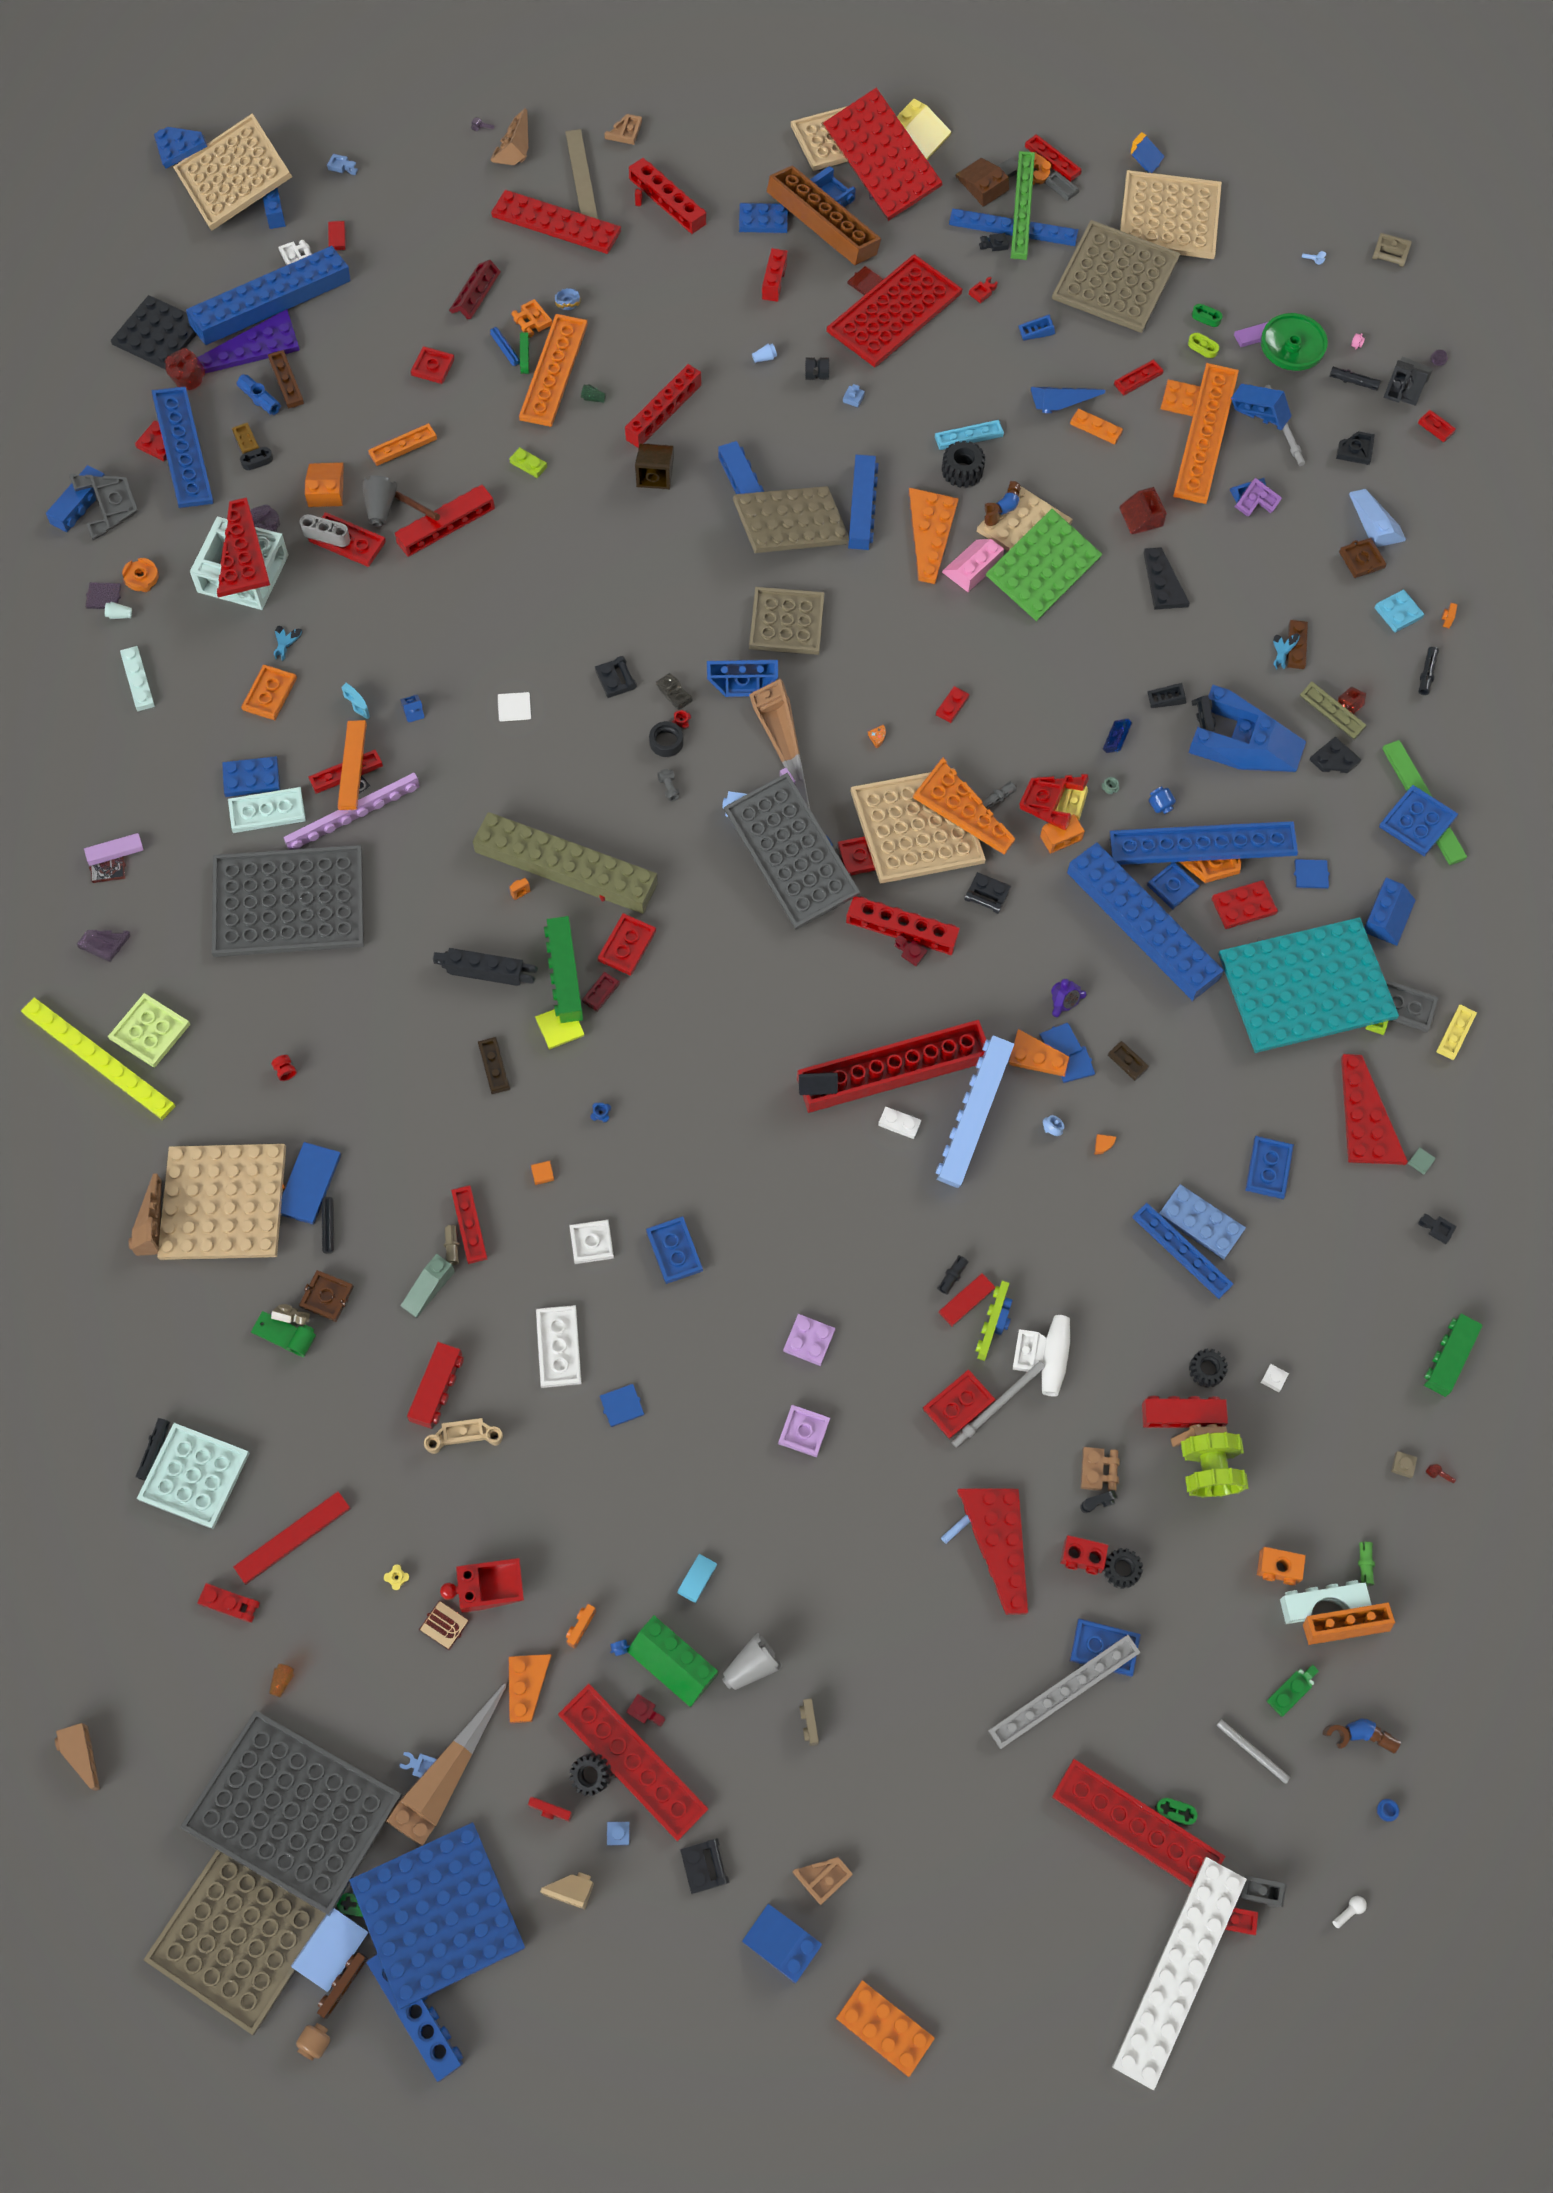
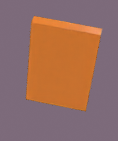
[241,664,297,721]

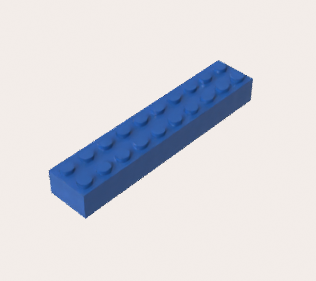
[186,246,350,346]
[1067,842,1224,1001]

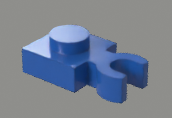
[994,1297,1013,1335]

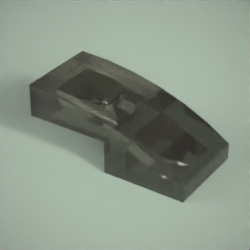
[656,673,693,710]

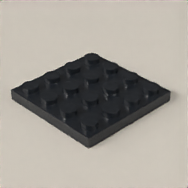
[111,295,197,370]

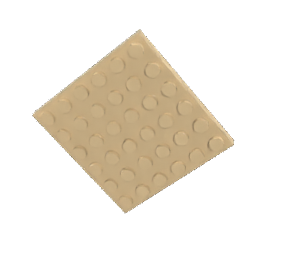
[173,113,292,230]
[1120,170,1222,259]
[850,768,986,884]
[157,1144,286,1260]

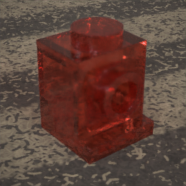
[1338,687,1366,715]

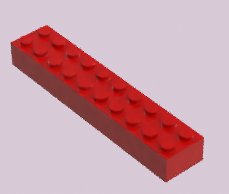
[797,1020,986,1113]

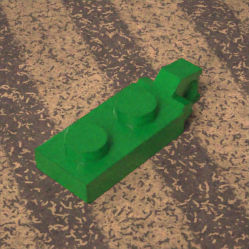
[1266,1665,1319,1717]

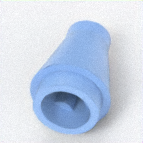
[752,343,777,363]

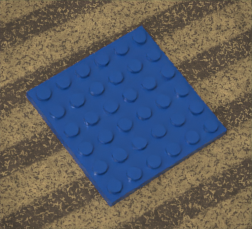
[349,1823,525,2010]

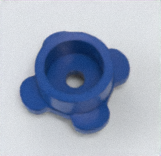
[590,1103,611,1122]

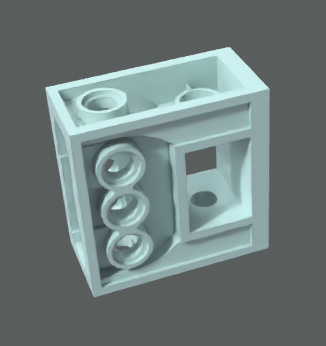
[190,516,288,610]

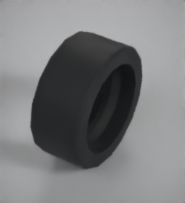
[649,721,683,757]

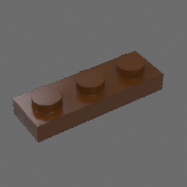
[1287,620,1308,669]
[317,1952,368,2019]

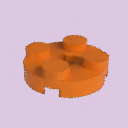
[1033,153,1051,185]
[122,558,159,592]

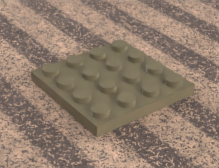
[749,587,825,655]

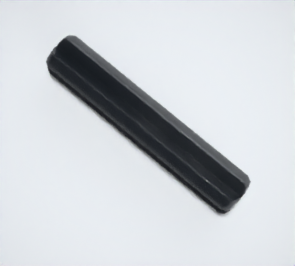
[322,1197,334,1254]

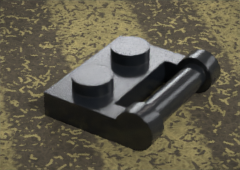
[595,656,637,698]
[964,872,1011,914]
[680,1838,730,1894]

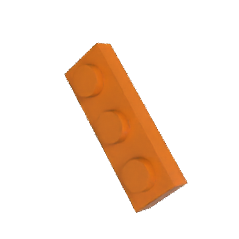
[1070,408,1123,445]

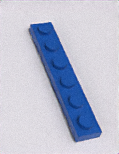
[1132,1203,1234,1299]

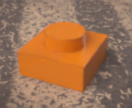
[1442,603,1458,628]
[509,878,530,900]

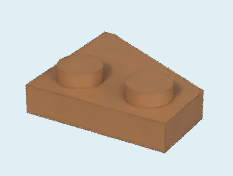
[1171,1424,1228,1447]

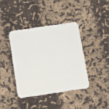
[498,692,531,721]

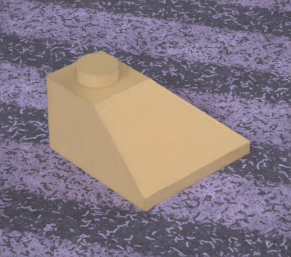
[540,1872,594,1910]

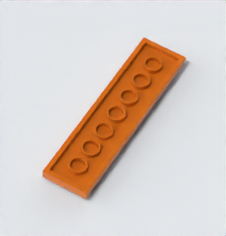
[519,314,588,427]

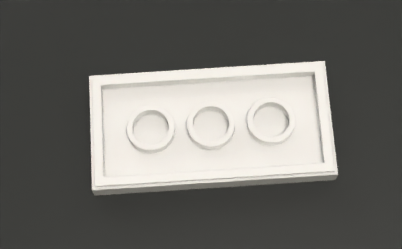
[536,1305,582,1388]

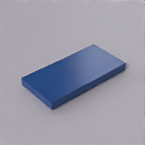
[281,1142,341,1225]

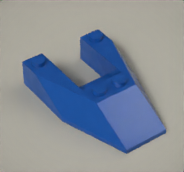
[1188,685,1306,772]

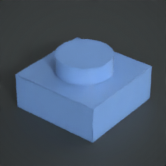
[607,1822,629,1846]

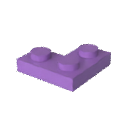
[1234,478,1282,517]

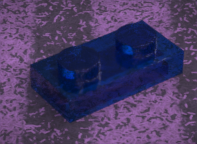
[1103,719,1132,753]

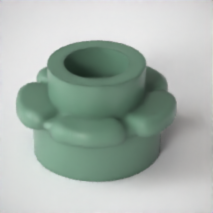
[1102,777,1119,794]

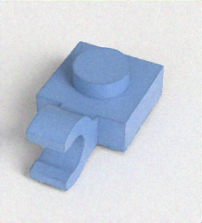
[327,154,358,175]

